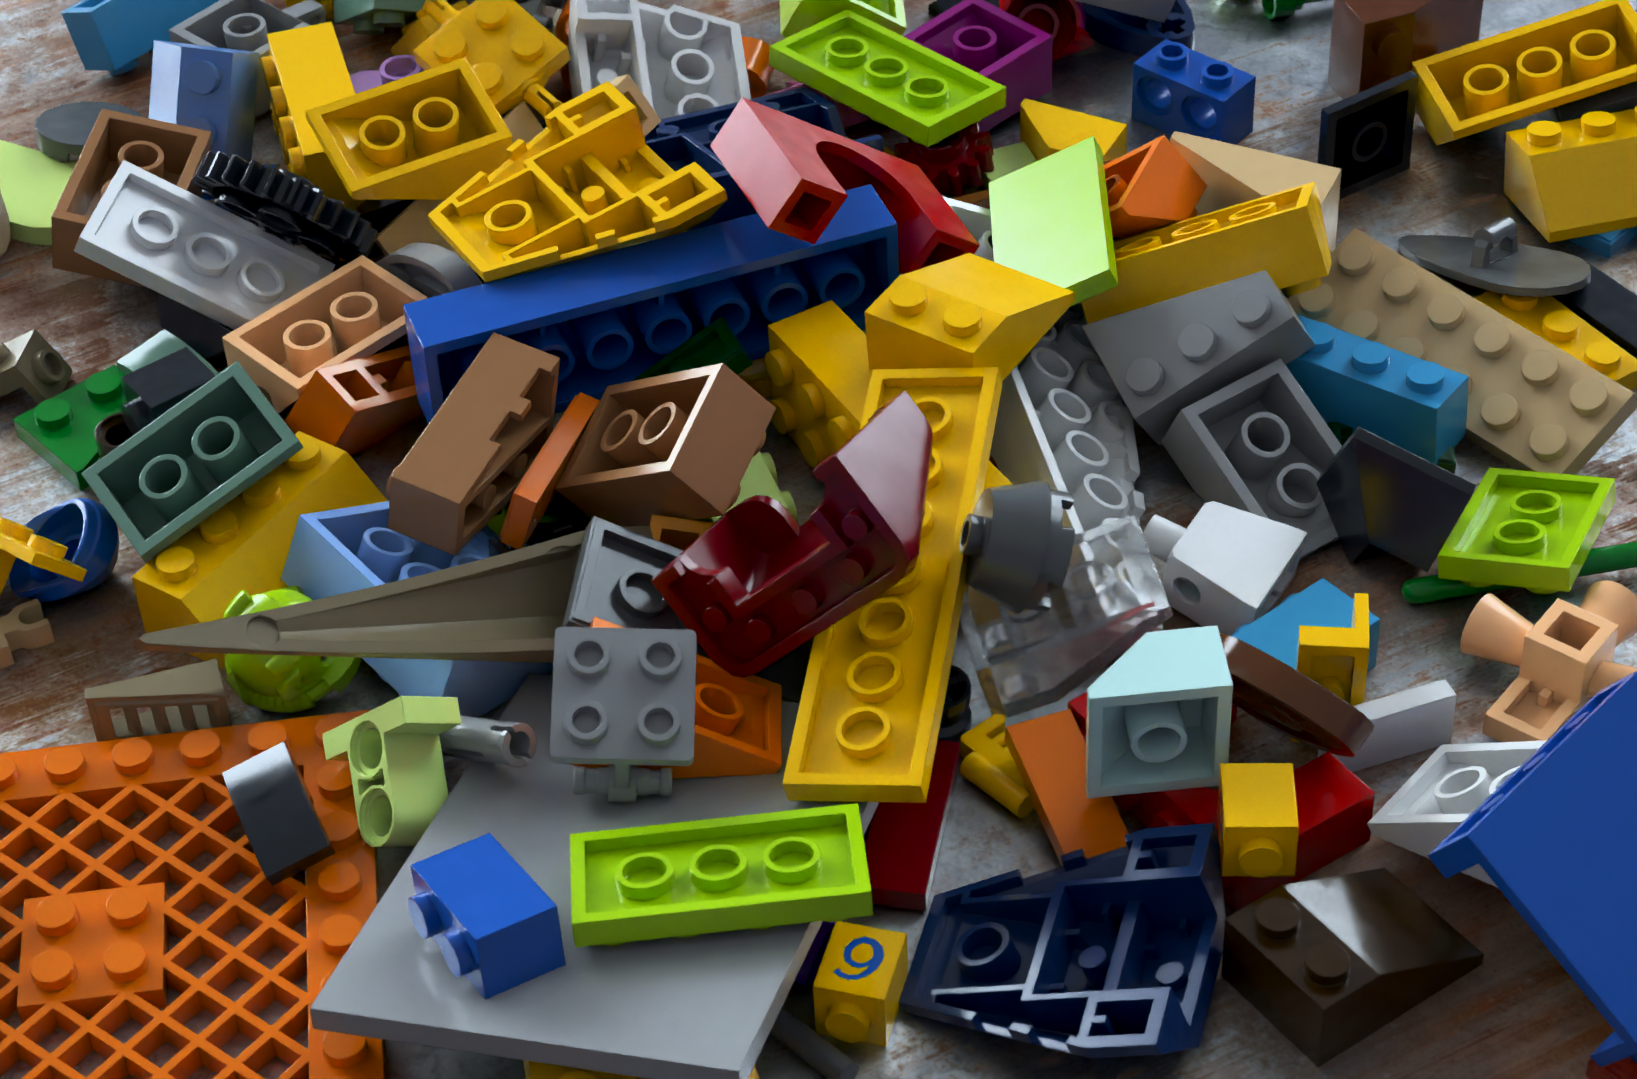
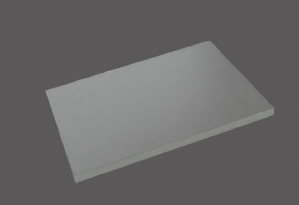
[309,673,879,1079]

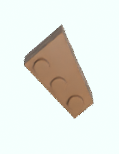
[385,332,560,556]

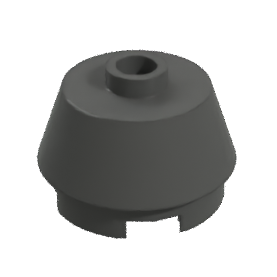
[959,481,1075,614]

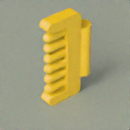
[959,714,1036,818]

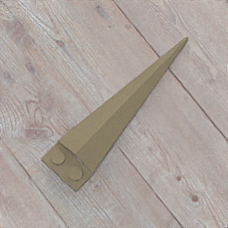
[134,526,653,663]

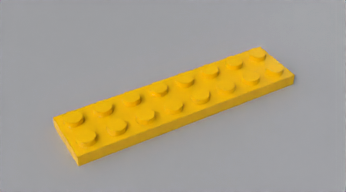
[782,367,1003,803]

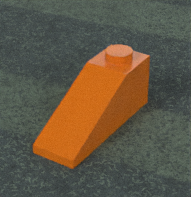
[284,345,423,456]

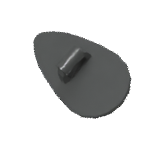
[1398,217,1591,297]

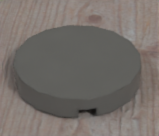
[35,102,142,162]

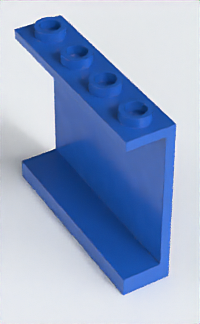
[1427,671,1637,1068]

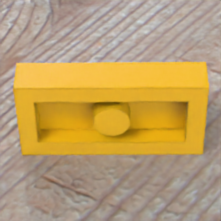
[1292,593,1370,742]

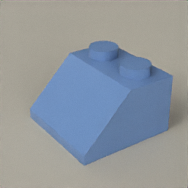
[149,40,260,162]

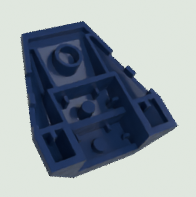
[898,823,1225,1058]

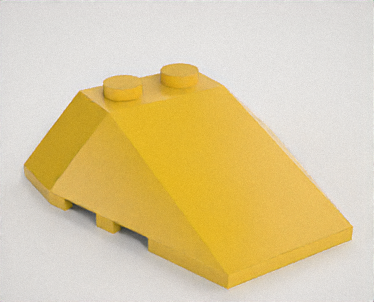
[428,81,728,282]

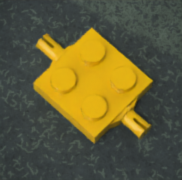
[413,0,571,118]

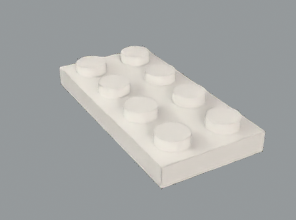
[74,160,335,330]

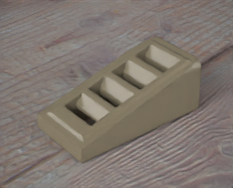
[84,659,232,742]

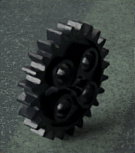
[193,151,378,262]

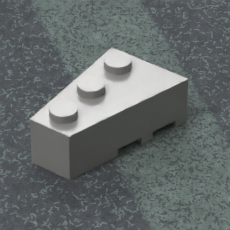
[1082,270,1316,446]

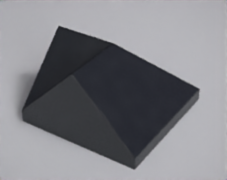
[1317,71,1418,200]
[1316,426,1476,572]

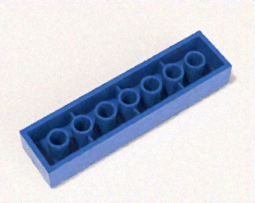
[403,184,899,424]

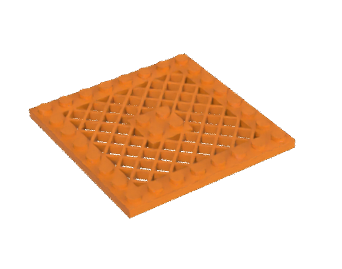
[0,709,387,1079]

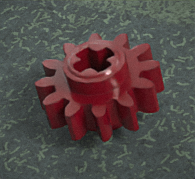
[895,122,994,197]

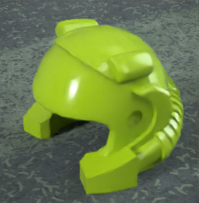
[224,585,362,713]

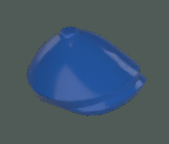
[9,498,120,602]

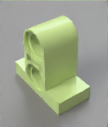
[322,696,462,847]

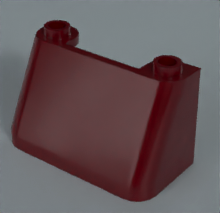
[651,390,933,677]

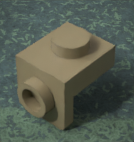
[0,329,72,404]

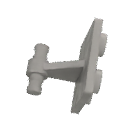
[550,627,697,803]

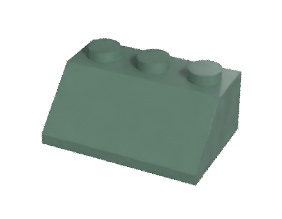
[81,361,304,563]

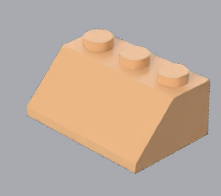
[222,255,428,414]

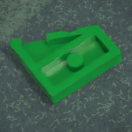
[13,365,127,491]

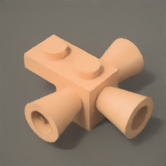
[1460,580,1637,742]

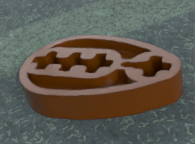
[1219,633,1374,758]

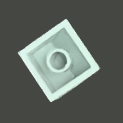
[1085,625,1233,799]

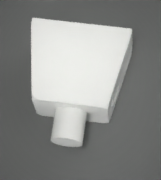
[1139,501,1308,636]

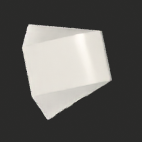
[568,0,751,119]

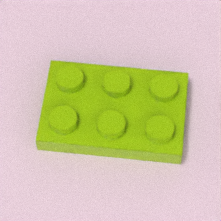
[1438,467,1616,594]

